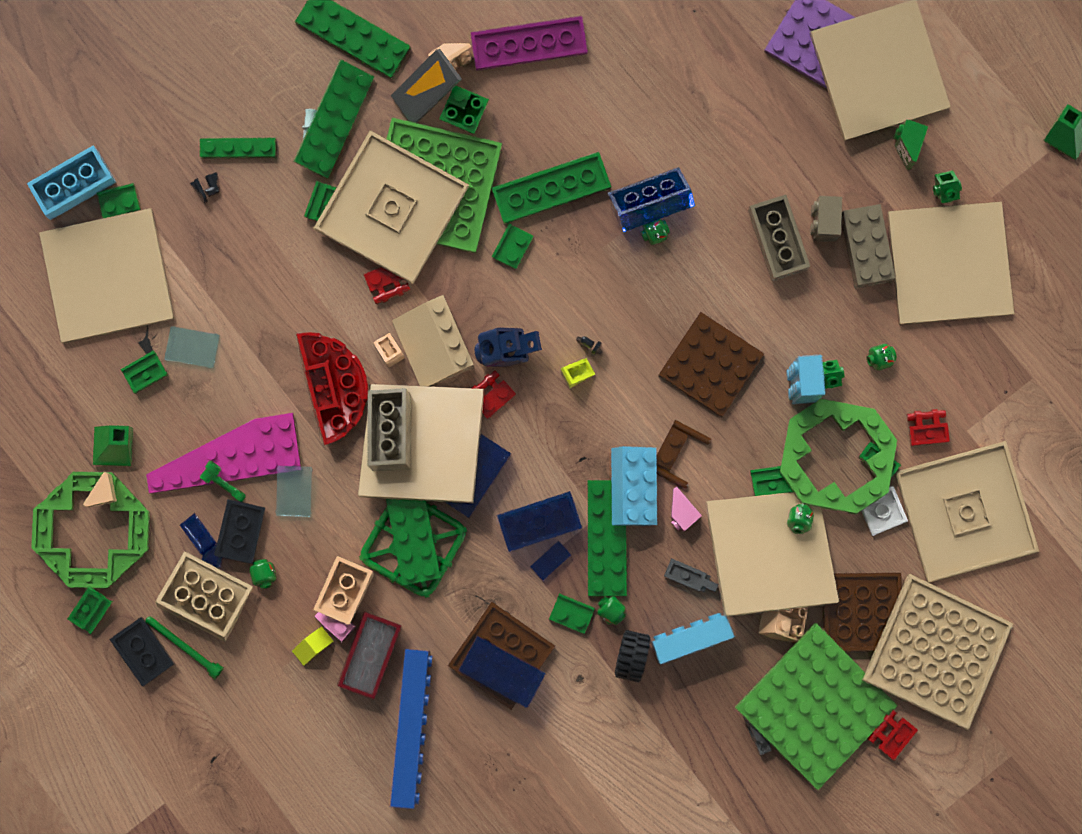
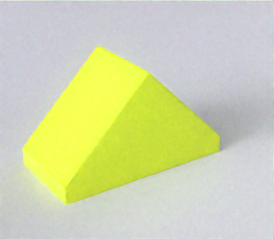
[560,358,595,389]
[292,626,334,666]

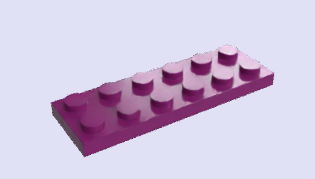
[470,16,588,71]

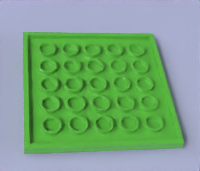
[387,118,502,253]
[735,623,898,790]

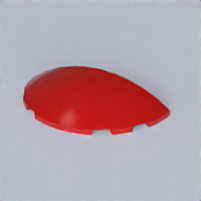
[296,332,368,446]

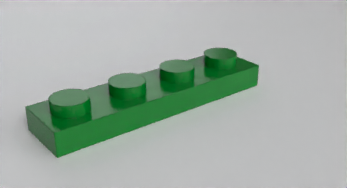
[200,138,276,159]

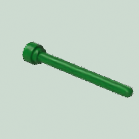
[146,616,224,680]

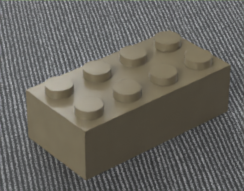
[748,195,810,282]
[841,204,895,289]
[367,388,411,471]

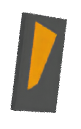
[391,49,462,123]

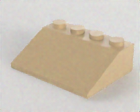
[392,295,474,387]
[156,551,253,642]

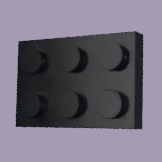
[214,499,265,564]
[109,617,175,687]

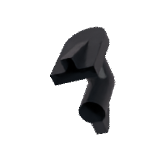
[190,172,220,204]
[576,336,602,357]

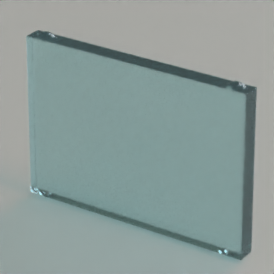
[164,326,220,368]
[275,466,313,517]

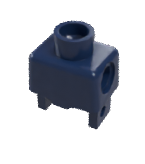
[474,327,542,367]

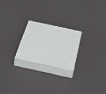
[861,486,908,536]

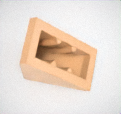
[374,333,405,368]
[83,472,117,508]

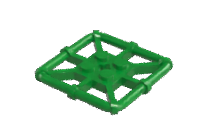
[359,503,468,598]

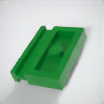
[304,181,337,222]
[97,183,141,219]
[492,223,534,270]
[120,350,168,394]
[750,466,793,496]
[67,586,113,634]
[549,593,595,634]

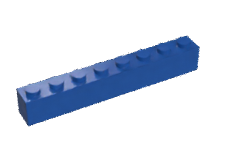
[390,649,433,809]

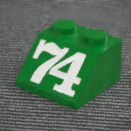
[893,119,928,170]

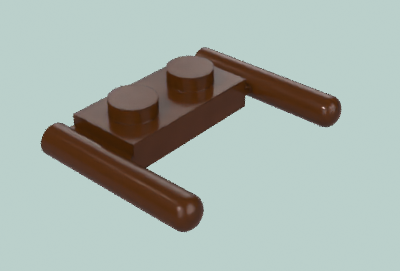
[656,420,711,489]

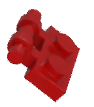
[363,267,411,304]
[471,370,516,420]
[907,409,950,446]
[867,710,918,760]

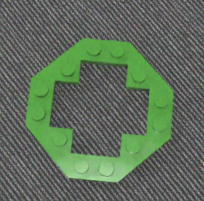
[780,399,897,515]
[31,472,150,588]

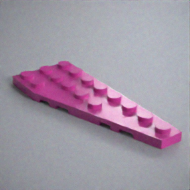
[146,413,302,494]

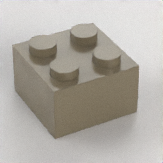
[810,196,842,242]

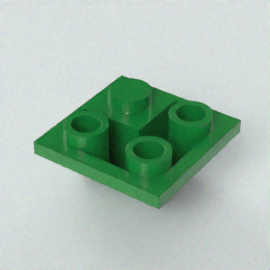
[439,86,489,134]
[1043,104,1082,160]
[93,425,133,466]

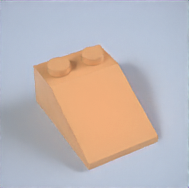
[313,556,374,625]

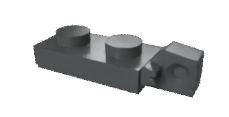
[664,558,718,592]
[743,716,771,755]

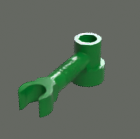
[200,460,246,502]

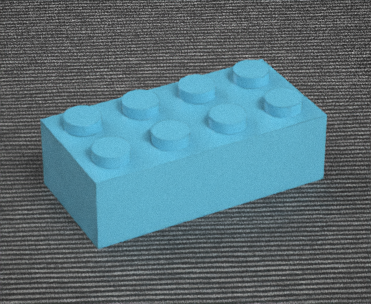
[27,146,116,220]
[786,355,825,404]
[611,446,657,526]
[651,613,734,664]

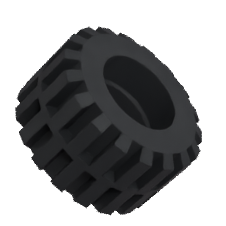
[615,630,651,683]

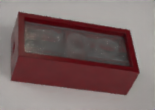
[337,611,402,699]

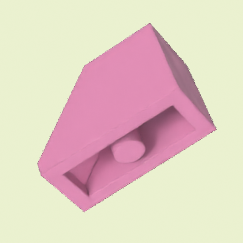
[671,487,702,532]
[315,612,356,642]

